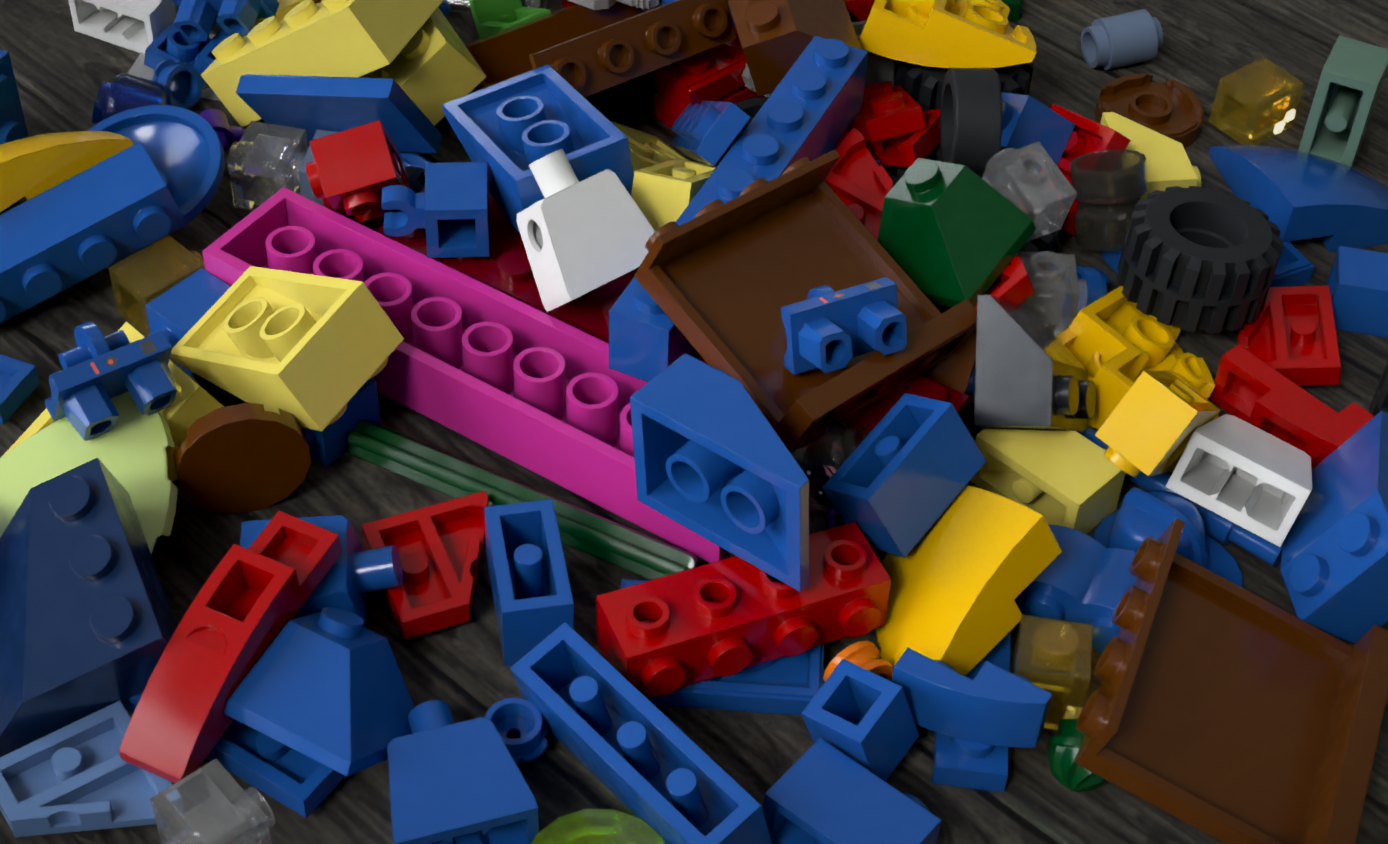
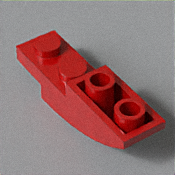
[1210,345,1374,469]
[118,511,342,788]

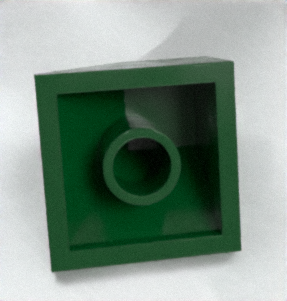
[878,158,1037,307]

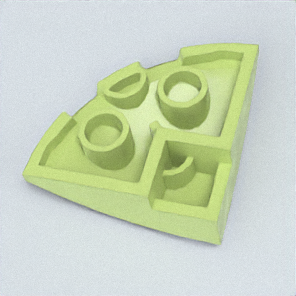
[0,391,178,554]

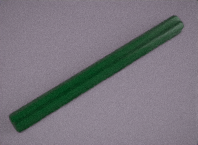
[347,420,698,580]

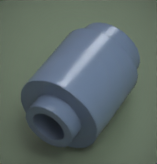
[1081,9,1163,71]

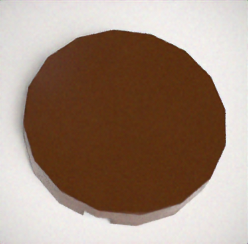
[1095,73,1204,148]
[173,403,311,514]

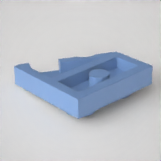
[0,700,186,838]

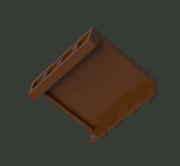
[465,0,737,98]
[634,149,977,453]
[1075,518,1388,844]

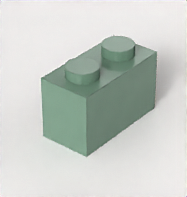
[1298,35,1388,168]

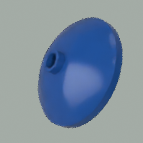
[87,105,225,240]

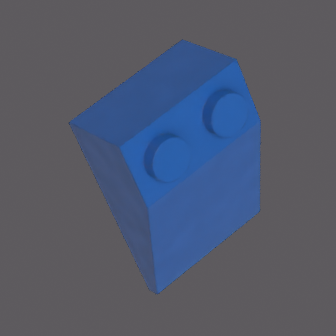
[442,64,634,233]
[630,353,809,592]
[1280,410,1388,644]

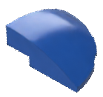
[1209,145,1388,252]

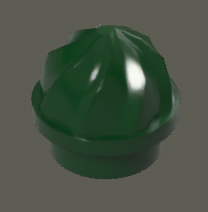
[1046,719,1105,793]

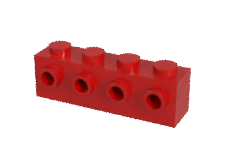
[596,522,891,698]

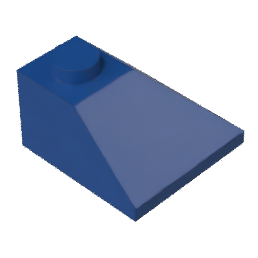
[223,607,414,777]

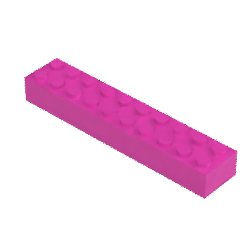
[202,187,792,563]

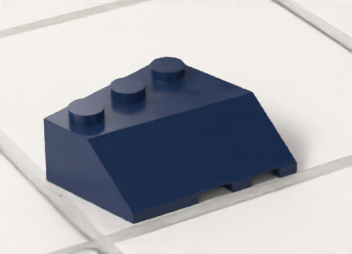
[0,457,178,757]

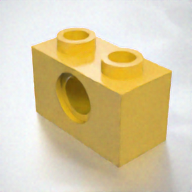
[1095,371,1221,477]

